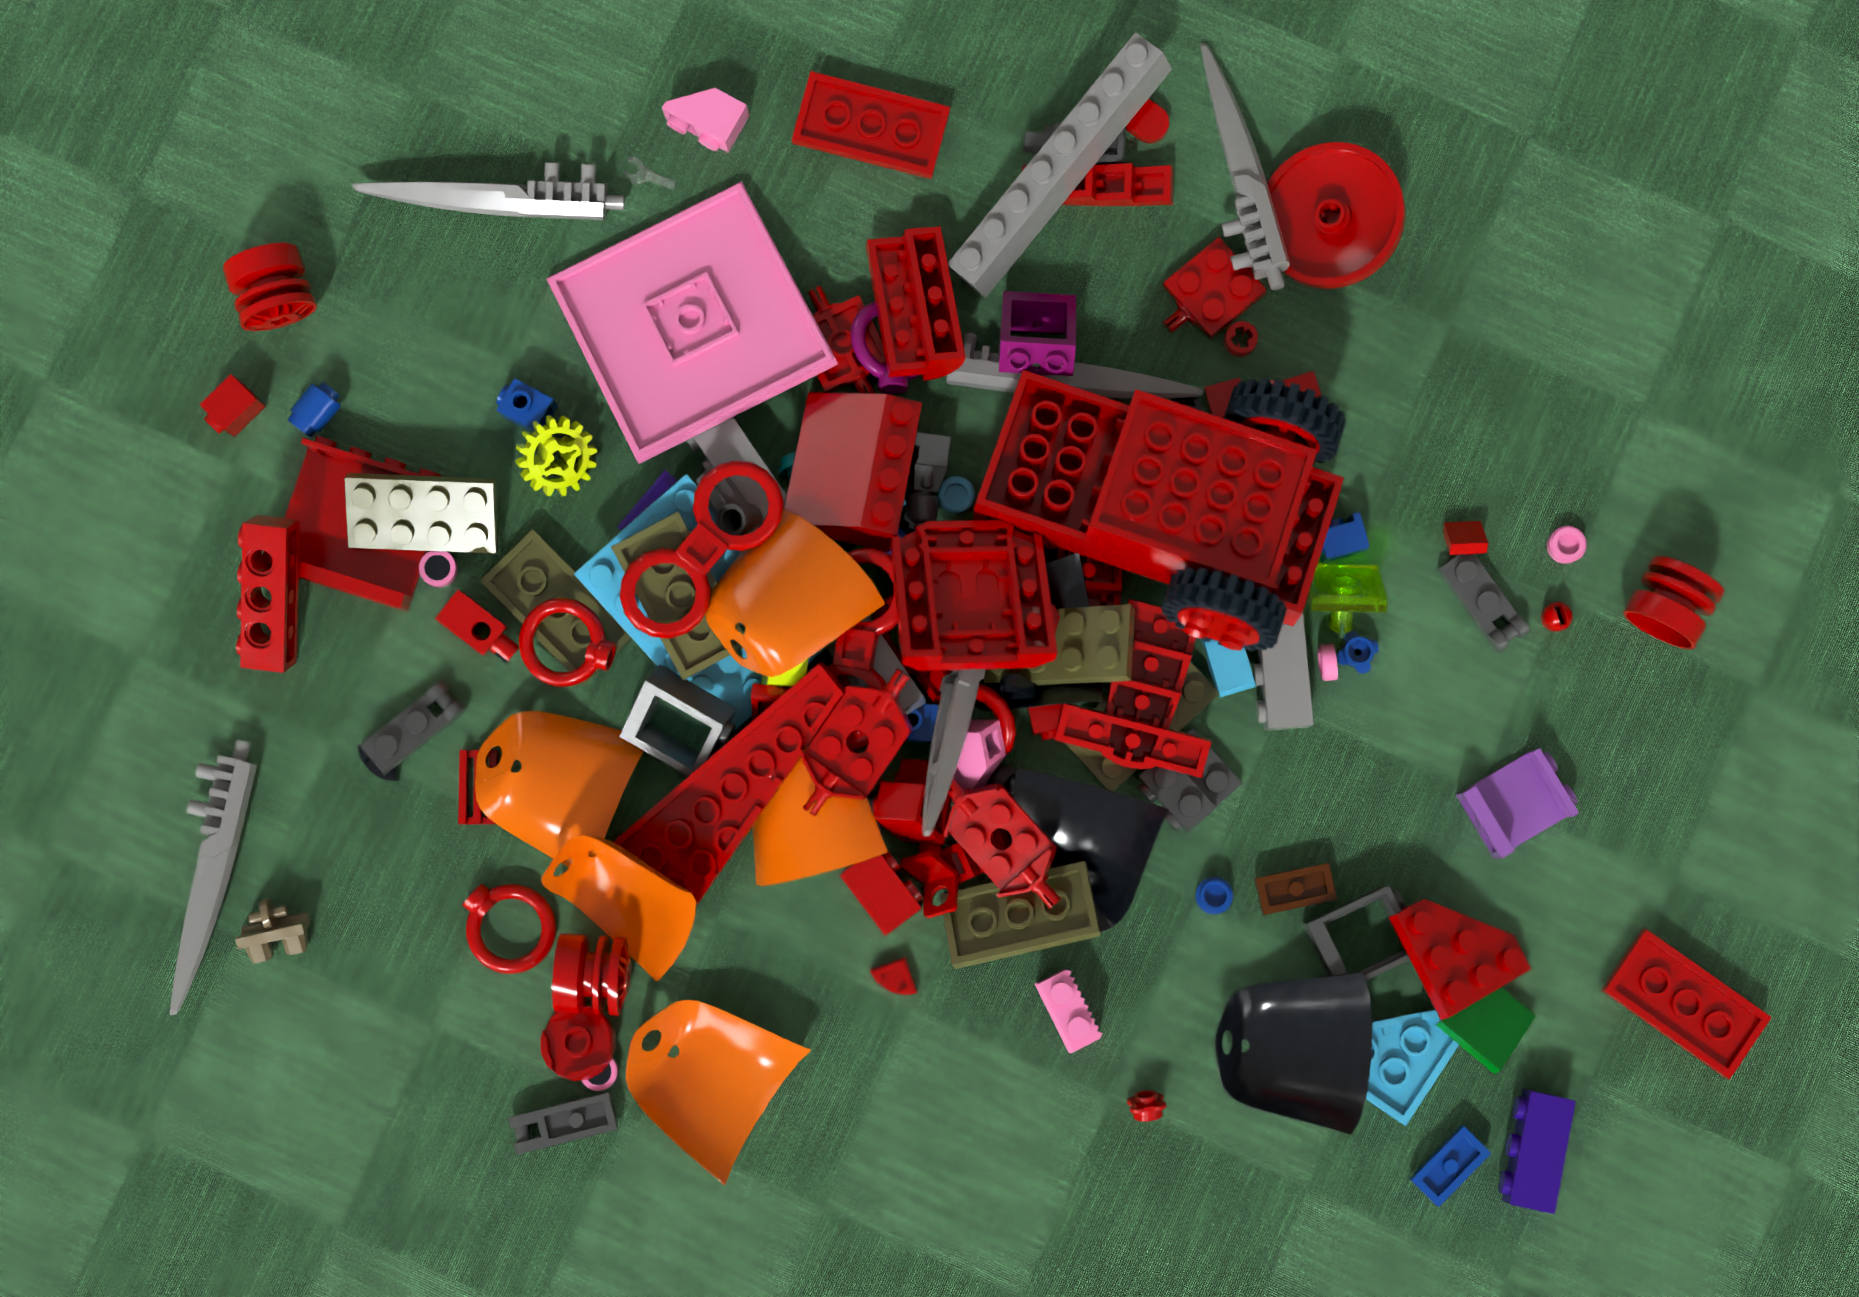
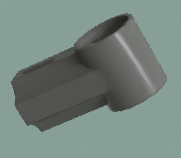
[695,467,763,536]

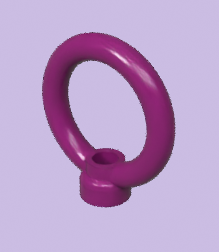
[851,301,919,394]

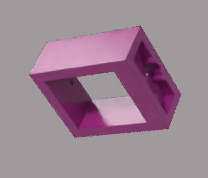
[999,291,1076,376]

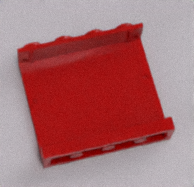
[262,436,442,612]

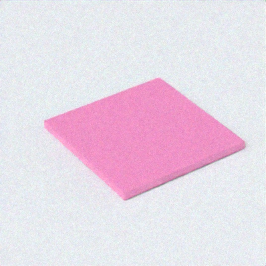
[546,181,838,464]

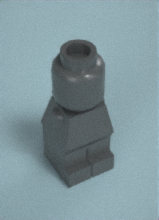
[904,432,951,531]

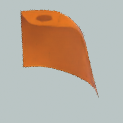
[705,510,885,677]
[752,758,888,886]
[541,835,696,982]

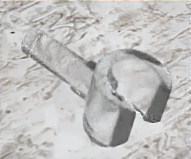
[623,157,676,190]

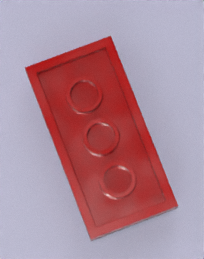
[791,71,951,179]
[1601,929,1772,1079]

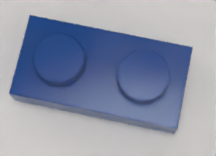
[1409,1125,1491,1208]

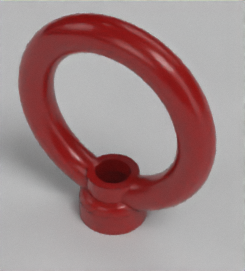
[519,598,617,687]
[462,883,556,974]

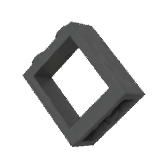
[619,664,737,776]
[1302,885,1410,981]

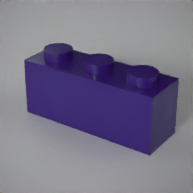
[1498,1088,1576,1214]

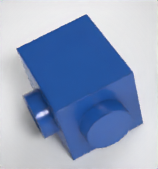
[496,378,558,433]

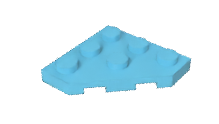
[1366,1009,1459,1126]

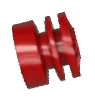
[222,242,317,331]
[1623,556,1725,650]
[552,933,631,1016]

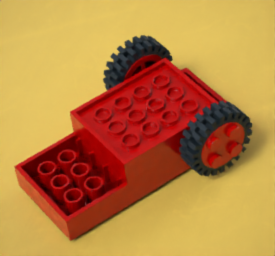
[972,370,1346,651]

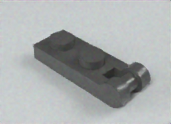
[1437,554,1530,653]
[360,680,467,776]
[507,1091,619,1155]

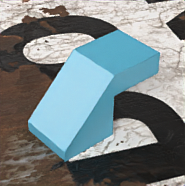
[1200,638,1256,698]

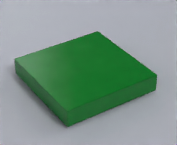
[1436,987,1536,1074]

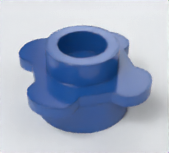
[1336,631,1379,674]

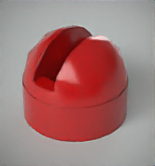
[1541,602,1573,632]

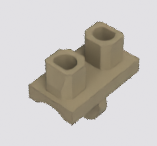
[235,898,311,964]

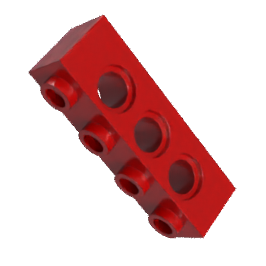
[236,515,300,673]

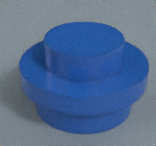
[1195,877,1233,914]

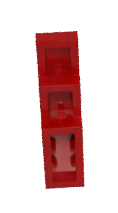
[1022,163,1174,206]

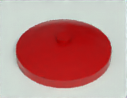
[1267,142,1406,289]

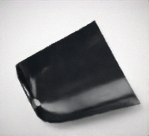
[1215,972,1372,1135]

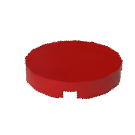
[540,1005,616,1081]

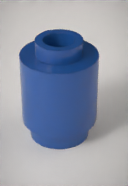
[287,381,342,437]

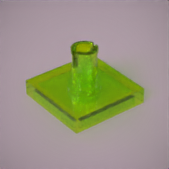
[1308,564,1388,633]

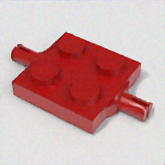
[1162,237,1267,340]
[808,286,886,394]

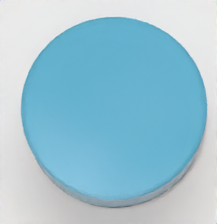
[938,476,975,514]

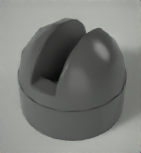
[989,764,1016,795]

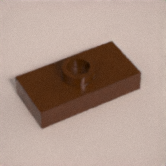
[1254,863,1337,915]

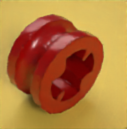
[1223,321,1258,357]

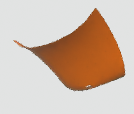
[475,711,644,868]
[626,1000,811,1185]

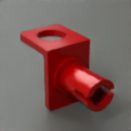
[901,843,958,918]

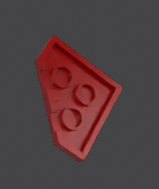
[1389,899,1531,1020]

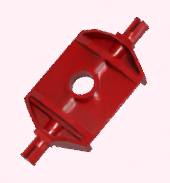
[800,668,913,816]
[943,778,1061,909]

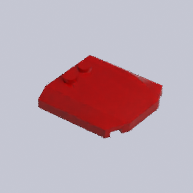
[890,520,1058,671]

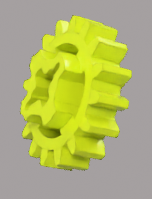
[515,415,597,496]

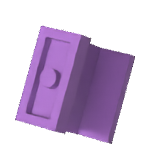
[1456,748,1579,859]

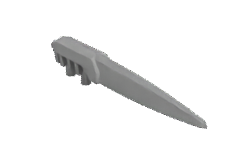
[1200,43,1290,290]
[352,162,625,220]
[946,333,1204,398]
[922,669,986,836]
[170,740,257,1015]

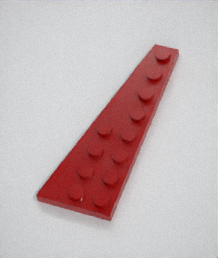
[613,662,846,907]

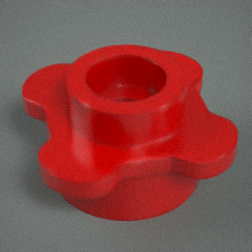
[1127,1090,1167,1122]

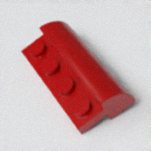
[865,226,966,381]

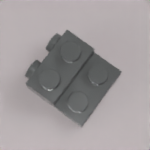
[1136,728,1242,833]

